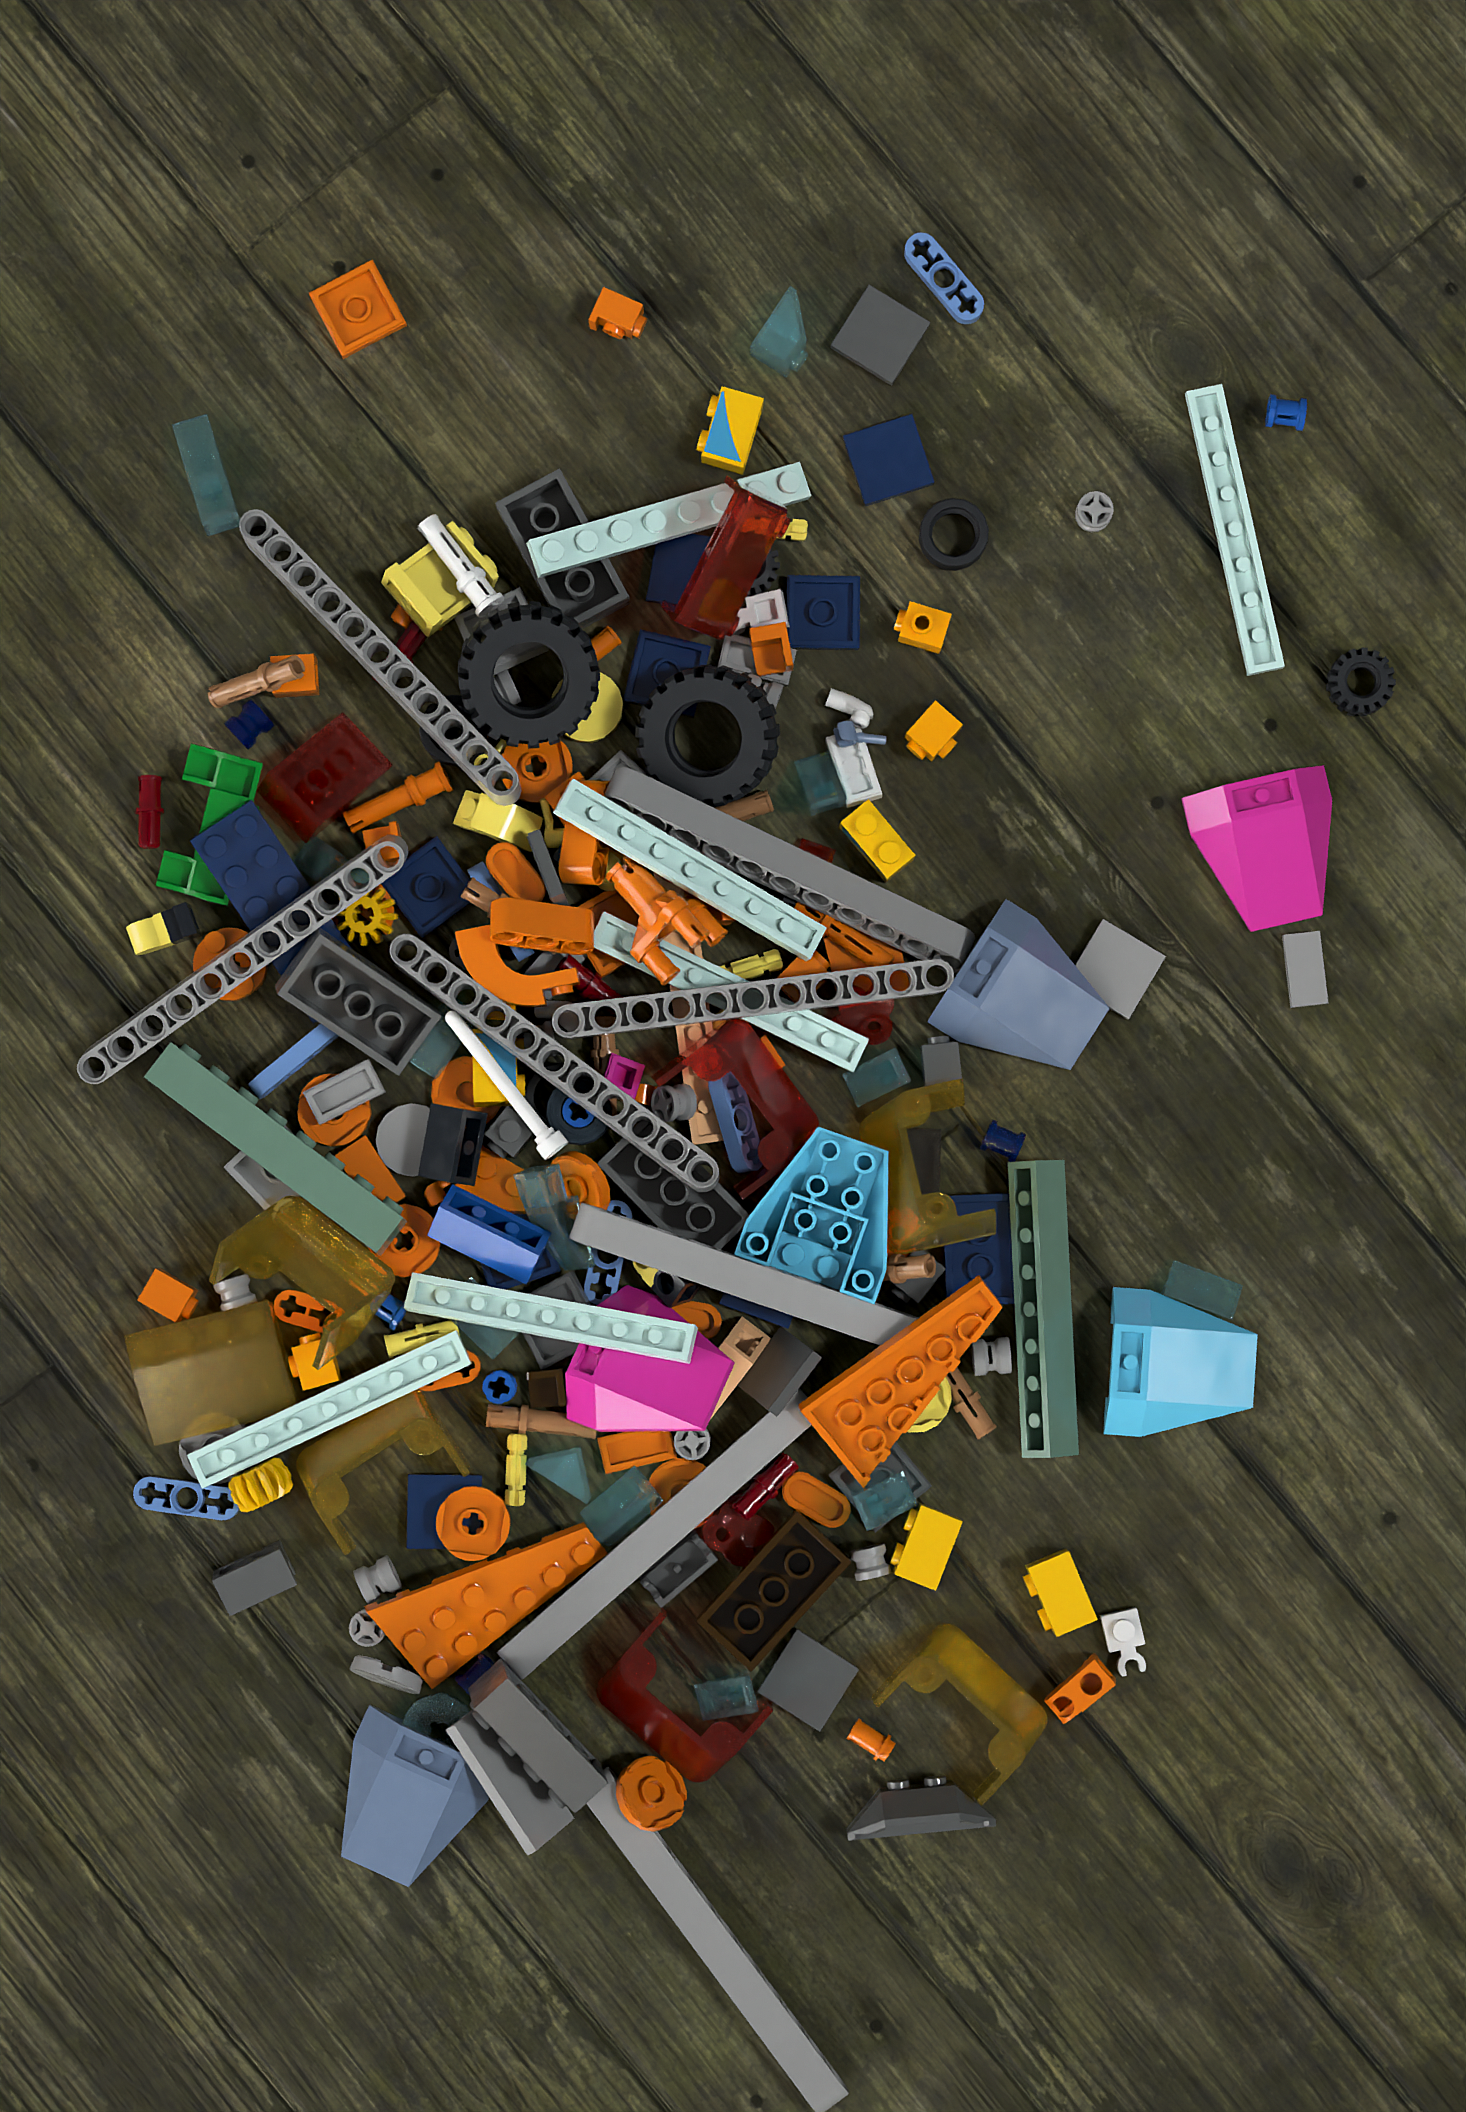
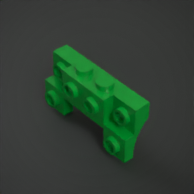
[156,743,263,906]

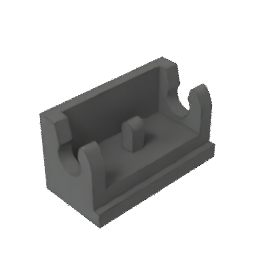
[639,1529,718,1608]
[212,1540,297,1616]

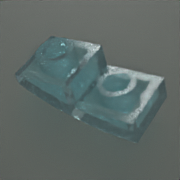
[409,998,473,1079]

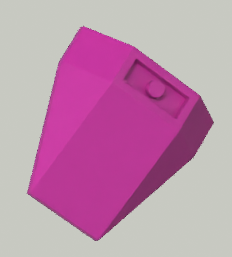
[1182,765,1332,932]
[565,1285,735,1432]

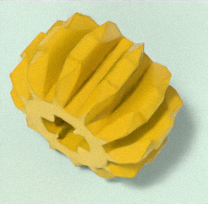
[336,888,398,946]
[228,1458,293,1512]

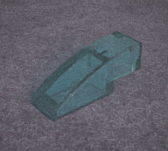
[172,414,240,536]
[513,1164,595,1270]

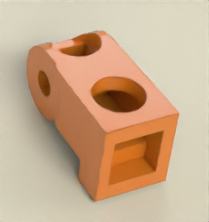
[1044,1653,1116,1724]

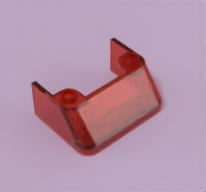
[661,475,790,641]
[650,1018,819,1199]
[596,1608,773,1782]

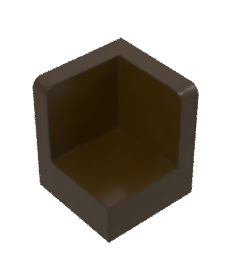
[526,1368,567,1409]

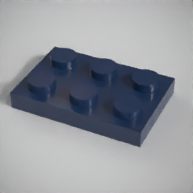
[942,1193,1015,1304]

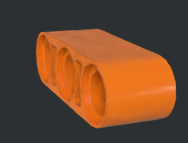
[559,780,610,885]
[490,898,594,955]

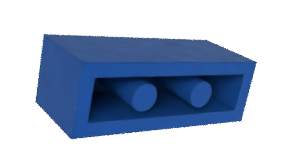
[427,1184,552,1285]

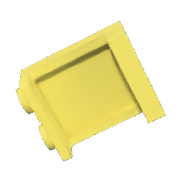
[381,521,499,638]

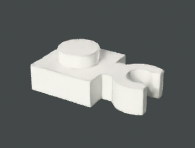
[722,589,790,635]
[1100,1607,1146,1677]

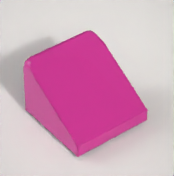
[603,1053,645,1100]

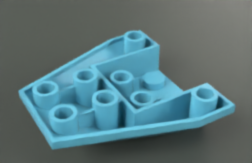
[734,1127,889,1304]
[1103,1287,1258,1437]

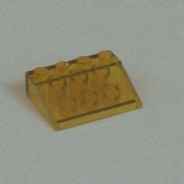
[124,1300,297,1446]

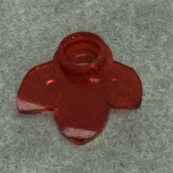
[831,984,895,1045]
[702,1493,775,1566]

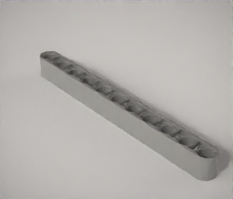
[239,509,522,806]
[604,767,975,973]
[77,835,408,1084]
[390,934,719,1192]
[552,959,954,1039]
[569,1203,919,1345]
[497,1388,811,1680]
[586,1767,850,2112]

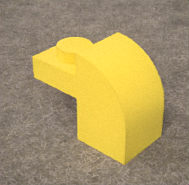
[453,790,544,852]

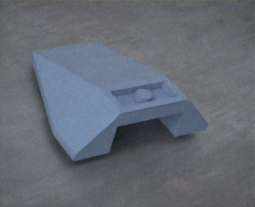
[927,899,1110,1070]
[341,1705,490,1887]

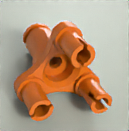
[606,856,728,985]

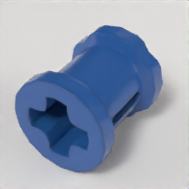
[1265,394,1307,431]
[363,1284,407,1331]
[482,1370,517,1404]

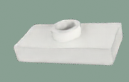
[826,728,882,808]

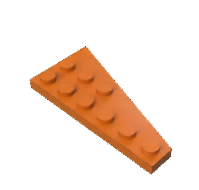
[798,1275,1003,1489]
[364,1522,608,1689]

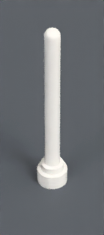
[445,1010,568,1160]

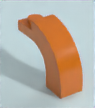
[455,925,580,1007]

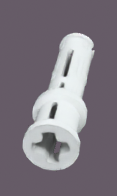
[417,514,505,618]

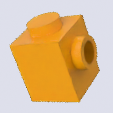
[894,601,952,654]
[905,700,963,761]
[288,1332,342,1390]

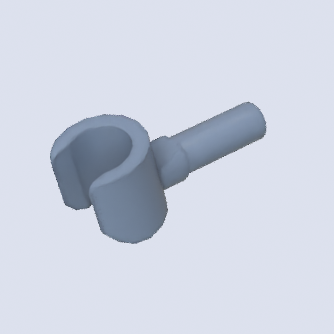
[833,721,886,747]

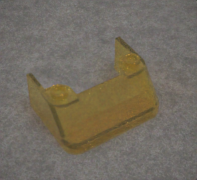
[859,1078,996,1254]
[209,1196,395,1370]
[296,1389,474,1555]
[871,1623,1047,1806]

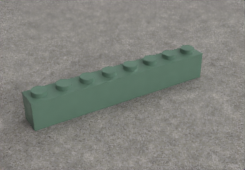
[144,1042,407,1256]
[1008,1160,1079,1458]

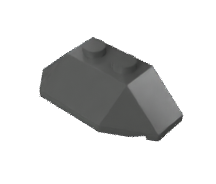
[846,1775,996,1841]

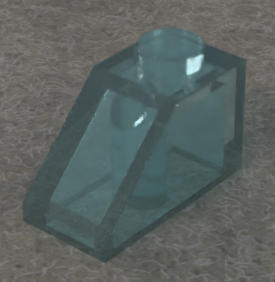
[750,286,809,378]

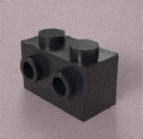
[418,1103,488,1186]

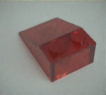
[256,712,393,844]

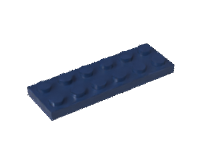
[190,799,352,1024]

